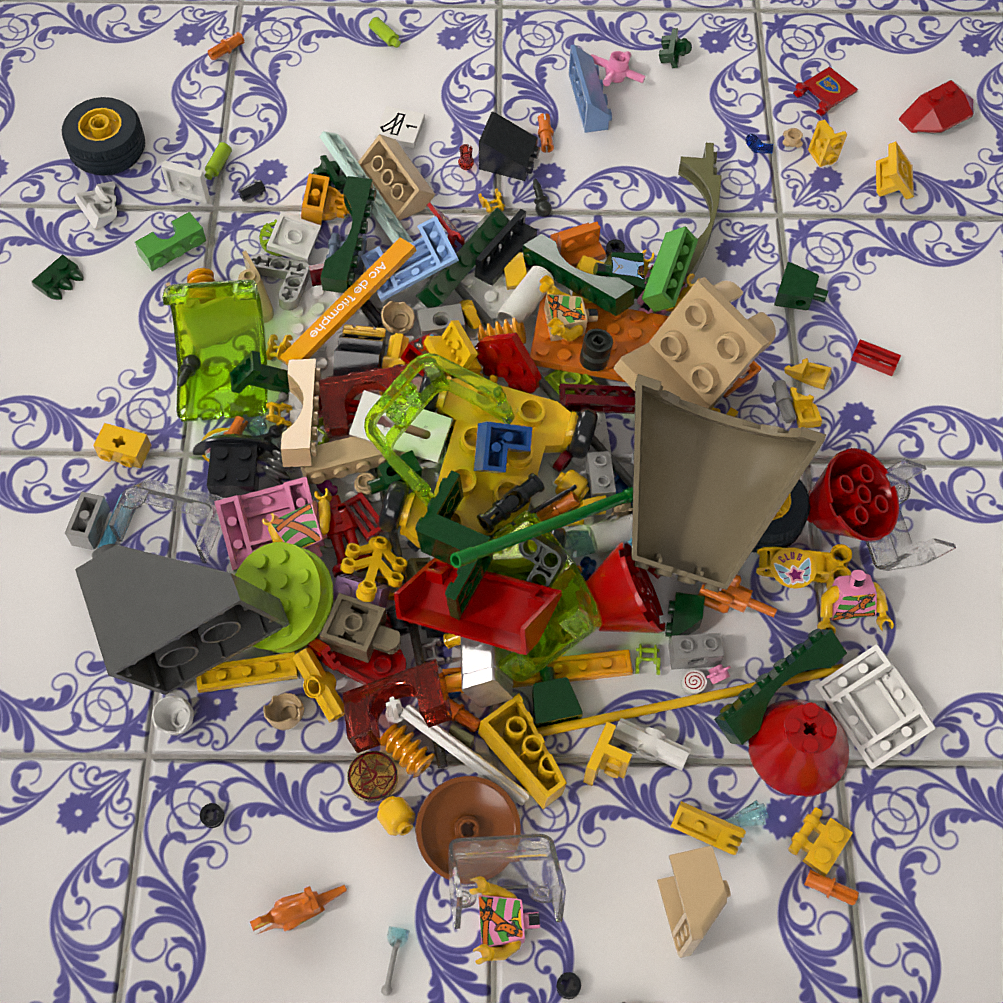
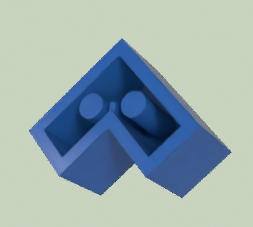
[474,422,532,473]

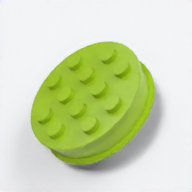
[235,542,333,653]

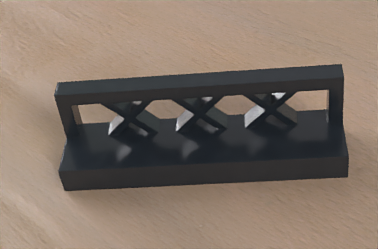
[474,209,537,286]

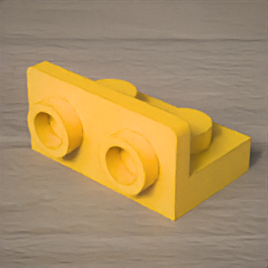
[808,119,847,167]

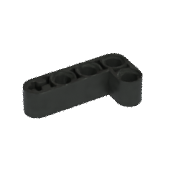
[519,535,567,588]

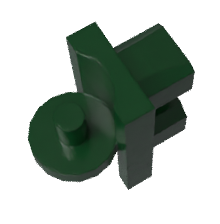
[659,28,692,68]
[312,155,347,190]

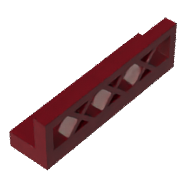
[559,383,635,414]

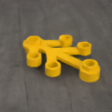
[340,536,408,602]

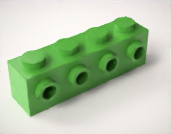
[642,226,698,312]

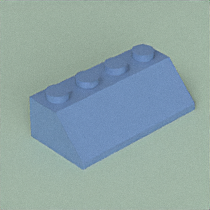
[568,45,612,133]

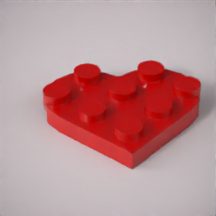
[474,332,542,394]
[333,614,407,692]

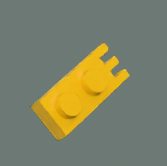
[670,801,746,855]

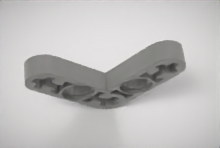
[250,254,310,310]

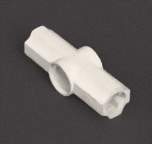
[613,718,691,771]

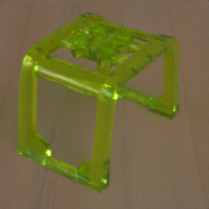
[364,353,515,507]

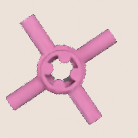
[591,51,646,86]

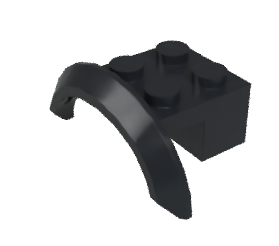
[193,434,281,498]

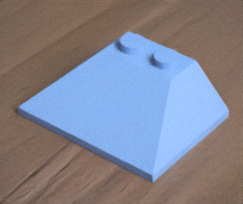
[361,216,459,301]

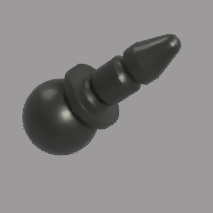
[533,178,552,217]
[178,355,201,387]

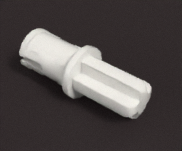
[385,697,405,727]

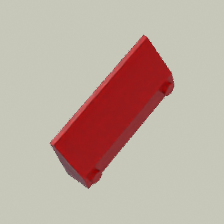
[394,558,562,655]

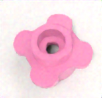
[705,664,731,684]

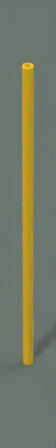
[536,664,844,737]

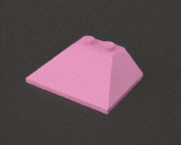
[214,477,325,570]

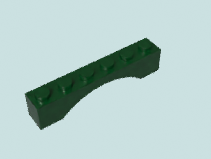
[321,176,376,293]
[415,207,510,308]
[523,234,634,316]
[714,628,847,745]

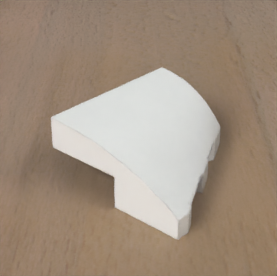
[75,181,117,230]

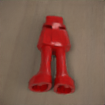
[327,495,372,578]

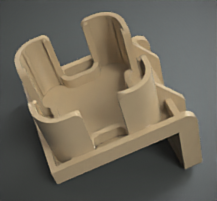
[614,277,776,409]

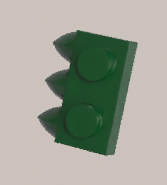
[31,254,84,300]

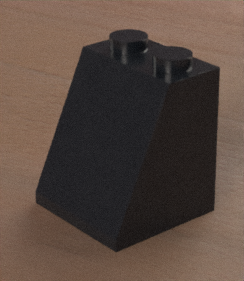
[479,112,540,181]

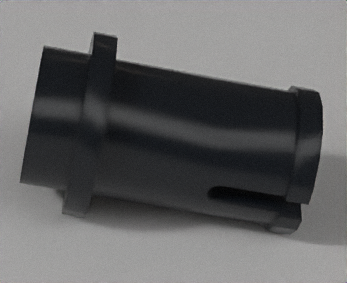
[238,179,266,202]

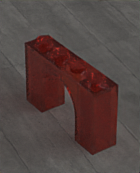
[319,364,416,438]
[343,659,453,753]

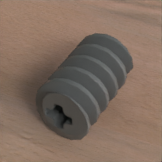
[262,442,295,485]

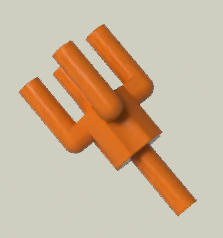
[698,575,777,618]

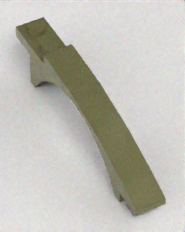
[678,142,722,286]

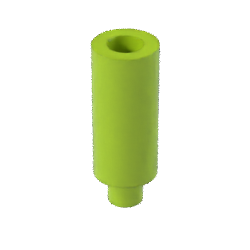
[369,17,401,48]
[204,142,232,180]

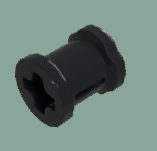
[386,605,412,636]

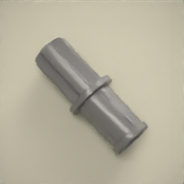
[772,380,796,423]

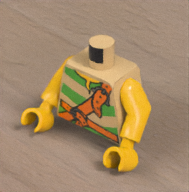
[539,275,598,342]

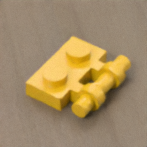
[788,807,853,876]

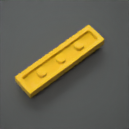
[196,652,298,693]

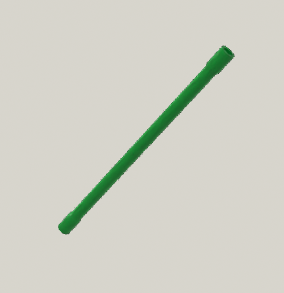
[450,487,633,568]

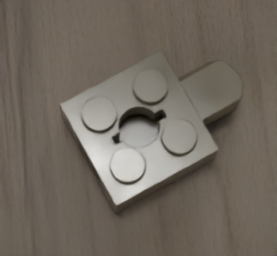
[320,593,401,663]

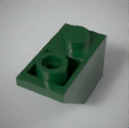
[665,592,705,646]

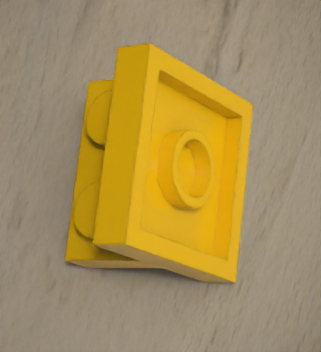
[876,141,914,200]
[423,320,482,376]
[583,722,632,786]

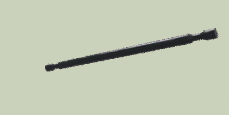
[488,485,577,538]

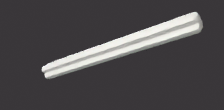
[401,704,530,805]

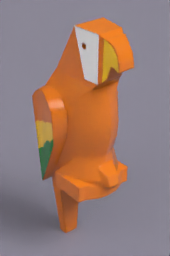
[250,885,347,935]

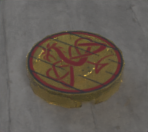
[347,751,398,803]

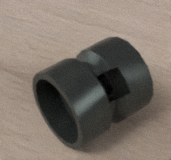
[580,329,613,371]

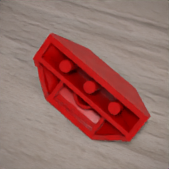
[899,80,974,133]

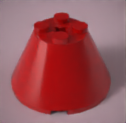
[807,448,899,542]
[576,541,666,633]
[748,699,849,797]

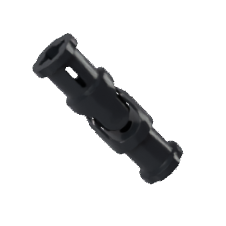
[477,473,545,533]

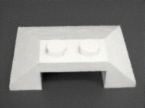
[815,644,936,770]

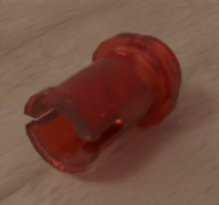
[458,144,474,170]

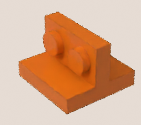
[550,221,606,268]

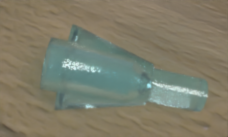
[725,800,769,827]

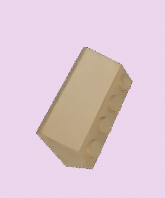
[358,134,436,221]

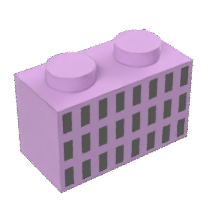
[333,573,391,608]

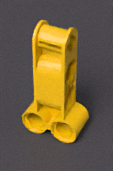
[756,544,852,589]

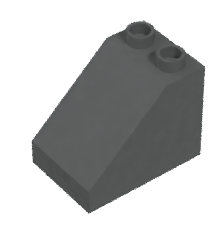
[75,544,290,695]

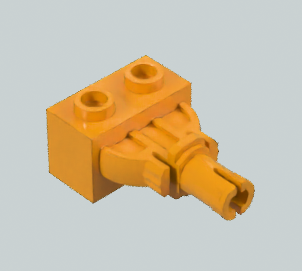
[301,173,350,225]

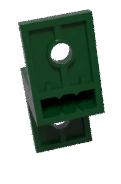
[415,470,493,620]

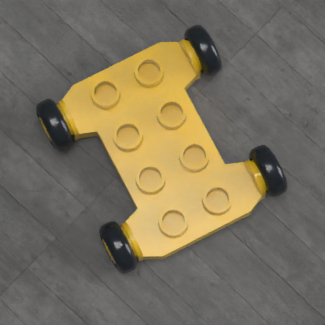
[378,365,598,577]

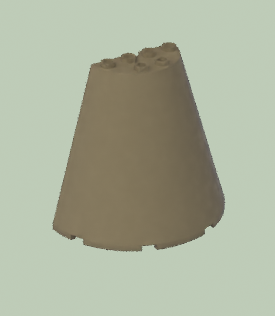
[631,374,826,593]

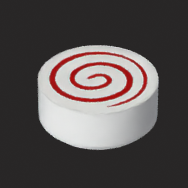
[681,669,707,695]

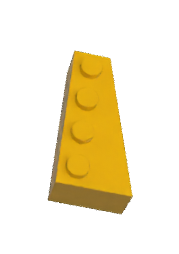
[478,693,567,809]

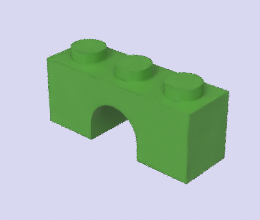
[135,212,206,271]

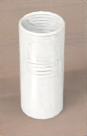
[497,266,554,325]
[588,514,632,554]

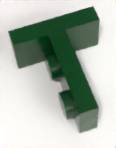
[230,350,290,394]

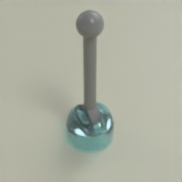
[247,392,287,436]
[381,926,410,996]

